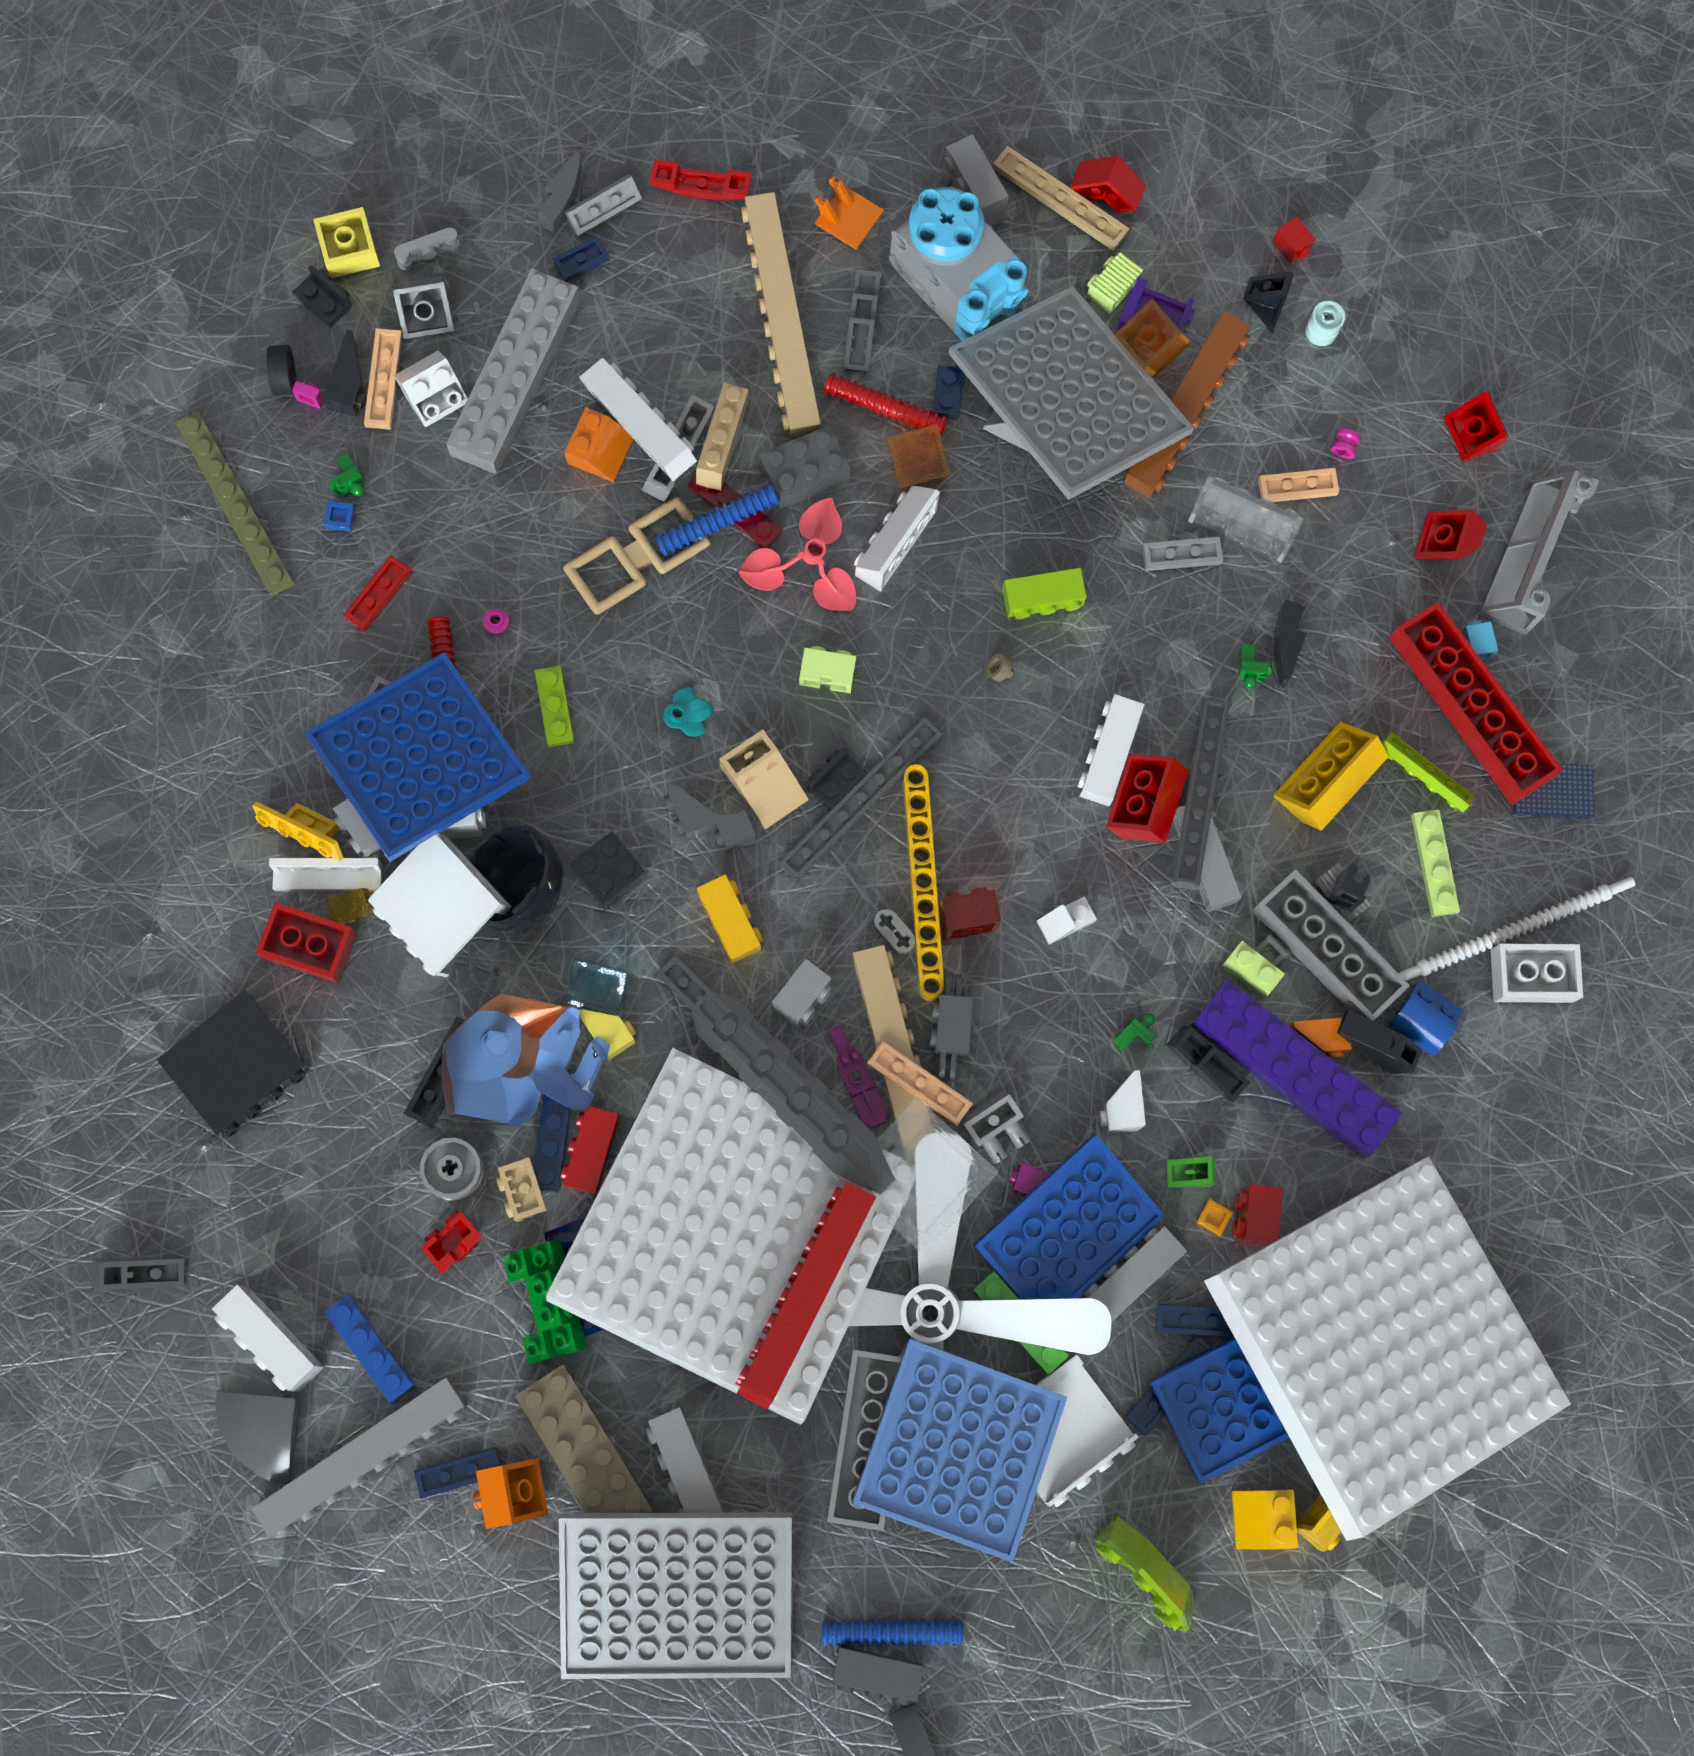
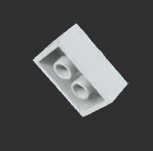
[1491,944,1583,1003]

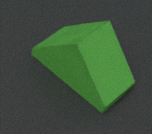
[1167,1156,1216,1188]

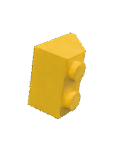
[1231,1489,1298,1549]

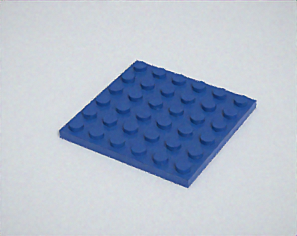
[304,652,530,862]

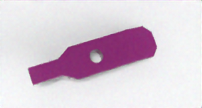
[828,1025,888,1128]

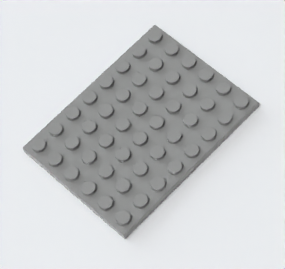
[949,286,1194,500]
[559,1512,792,1679]

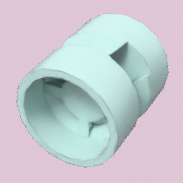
[1305,301,1345,346]

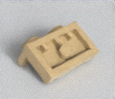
[496,1157,547,1222]

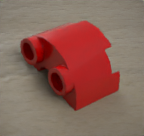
[420,1210,484,1274]

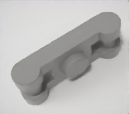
[394,228,460,270]

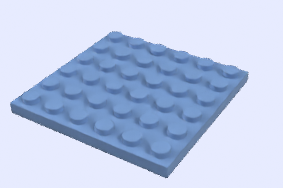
[851,1339,1067,1562]

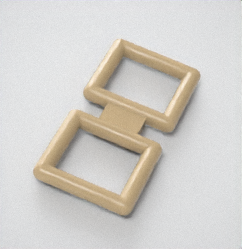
[563,497,711,615]

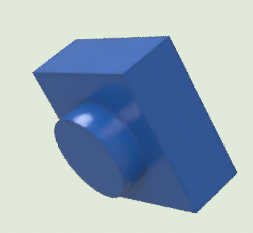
[324,501,355,531]

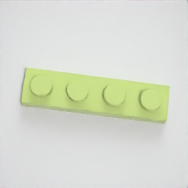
[1411,810,1460,917]

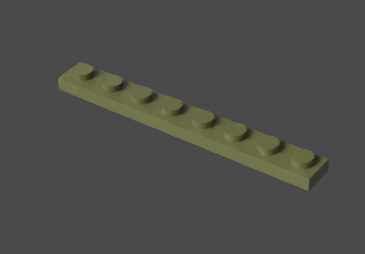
[175,411,295,597]

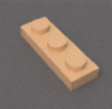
[1258,468,1339,503]

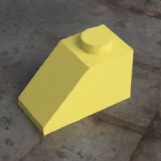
[579,1009,636,1061]

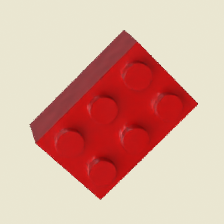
[1106,754,1189,843]
[255,902,357,984]

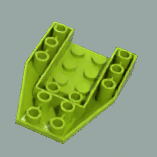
[1094,1516,1195,1633]

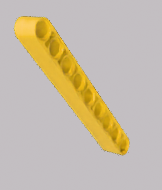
[903,764,944,1001]

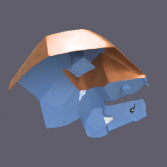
[442,994,610,1127]

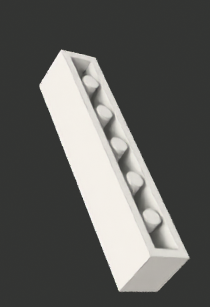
[579,357,697,481]

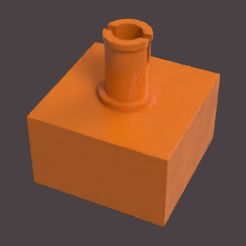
[472,1458,549,1529]

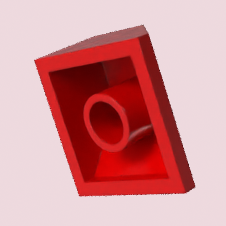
[1414,510,1487,559]

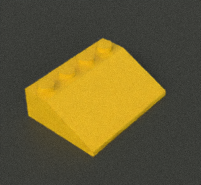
[1296,1493,1341,1552]

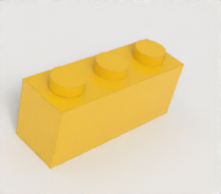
[697,874,763,964]

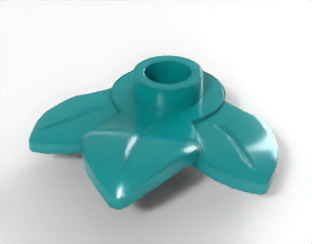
[663,687,714,737]

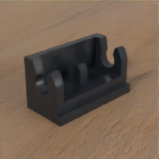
[1327,863,1370,912]

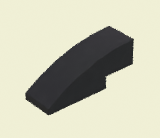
[1274,599,1307,687]
[1166,1025,1250,1102]

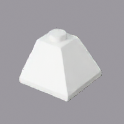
[1099,1070,1146,1134]

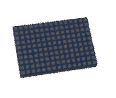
[1513,764,1594,818]

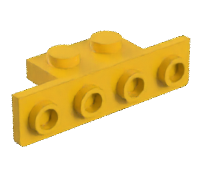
[252,801,343,861]

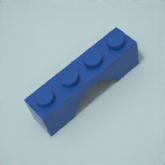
[324,1294,417,1403]

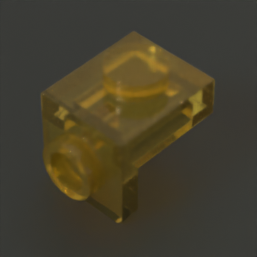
[327,888,374,924]

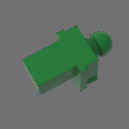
[330,453,366,497]
[1238,644,1272,689]
[1113,1013,1155,1051]

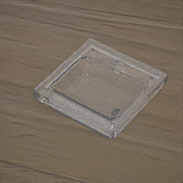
[841,1097,999,1256]

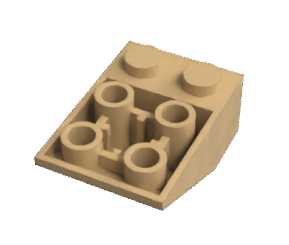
[719,729,809,830]

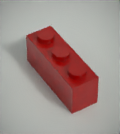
[560,1106,620,1196]

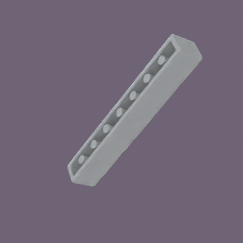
[252,1378,467,1539]

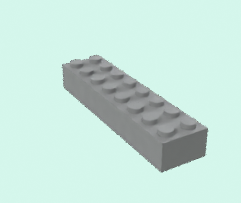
[446,268,581,475]

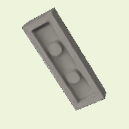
[564,174,642,236]
[1142,537,1223,571]

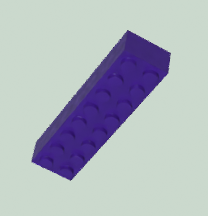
[1190,980,1402,1159]

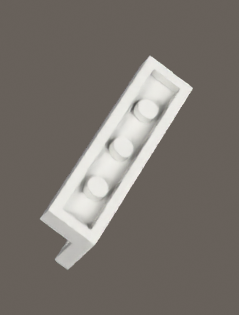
[269,858,383,891]

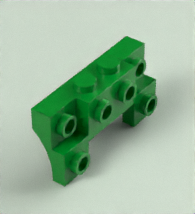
[503,1239,587,1365]

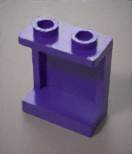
[1117,277,1195,353]

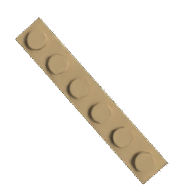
[992,146,1129,251]

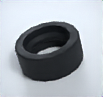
[266,345,296,396]

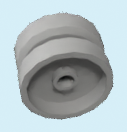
[420,1138,485,1202]

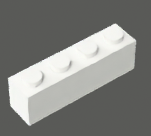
[1077,694,1144,806]

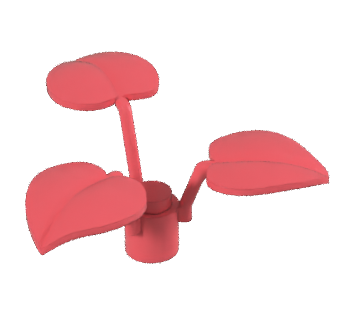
[739,498,856,611]

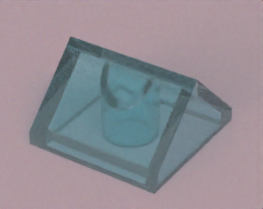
[566,957,630,1016]

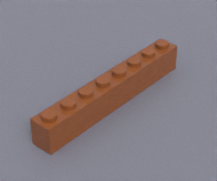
[1124,311,1251,498]

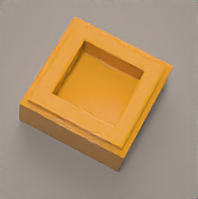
[1195,1198,1233,1237]

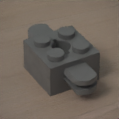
[928,973,973,1082]

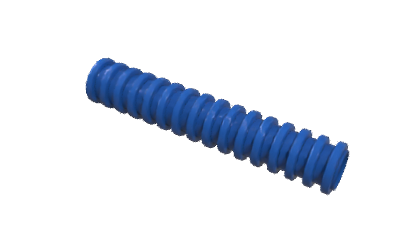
[655,483,779,556]
[822,1619,963,1646]

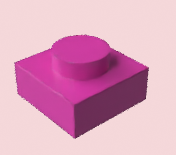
[292,381,324,409]

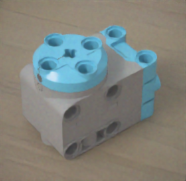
[889,186,1029,341]

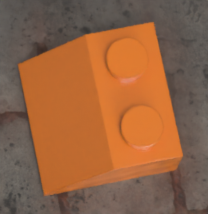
[565,407,634,483]

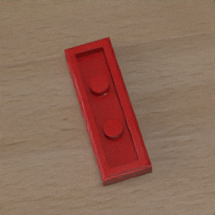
[343,555,413,632]

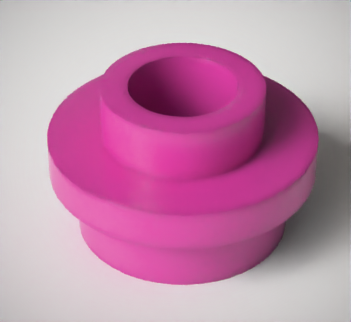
[483,608,509,635]

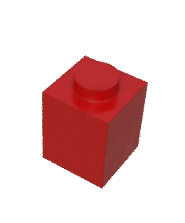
[1272,217,1315,264]

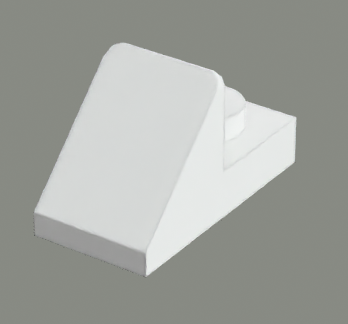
[1037,896,1097,945]

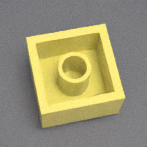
[313,207,380,279]

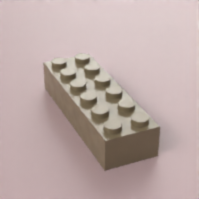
[515,1364,655,1513]

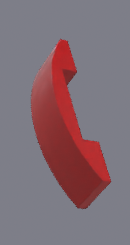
[649,159,753,200]

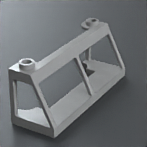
[1478,470,1600,635]

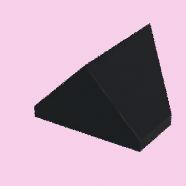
[1243,272,1294,334]

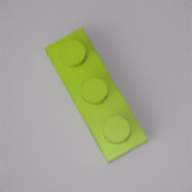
[535,666,574,748]

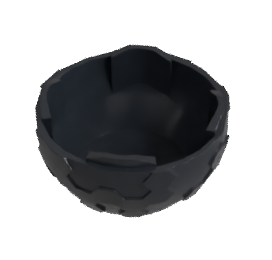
[470,825,564,931]

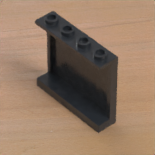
[157,990,310,1138]

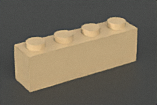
[696,383,749,490]

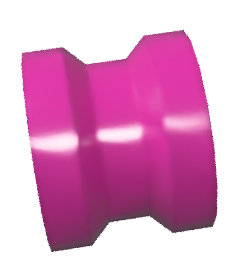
[1330,428,1361,459]

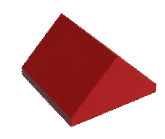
[1444,391,1508,461]

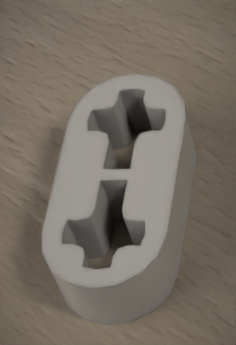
[874,909,915,955]

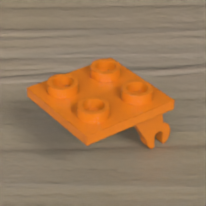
[815,176,884,250]

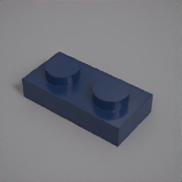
[552,236,610,282]
[933,365,963,419]

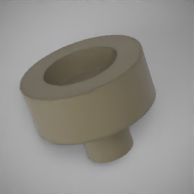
[986,654,1014,682]

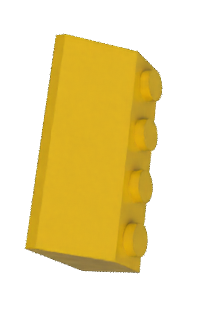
[1273,721,1389,831]

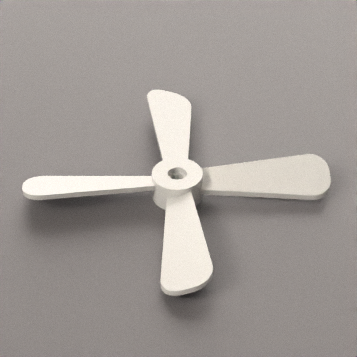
[848,1133,1111,1355]

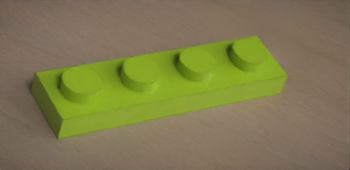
[1382,732,1475,813]

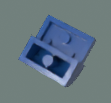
[1389,980,1464,1056]

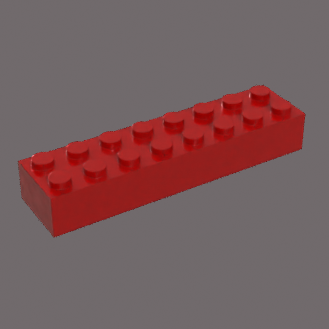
[1389,602,1563,806]
[735,1181,876,1410]

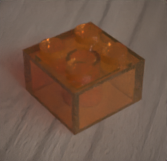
[1114,299,1192,378]
[886,424,951,489]

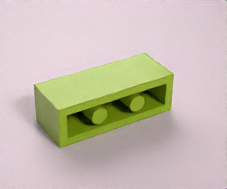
[1002,568,1087,619]

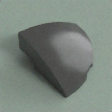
[216,1391,300,1485]

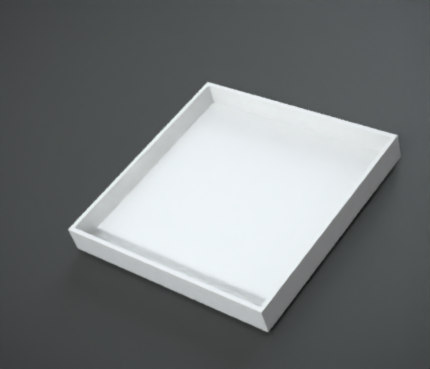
[546,1048,915,1425]
[1204,1156,1571,1541]

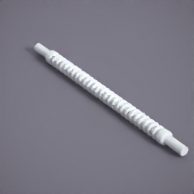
[1398,877,1635,981]

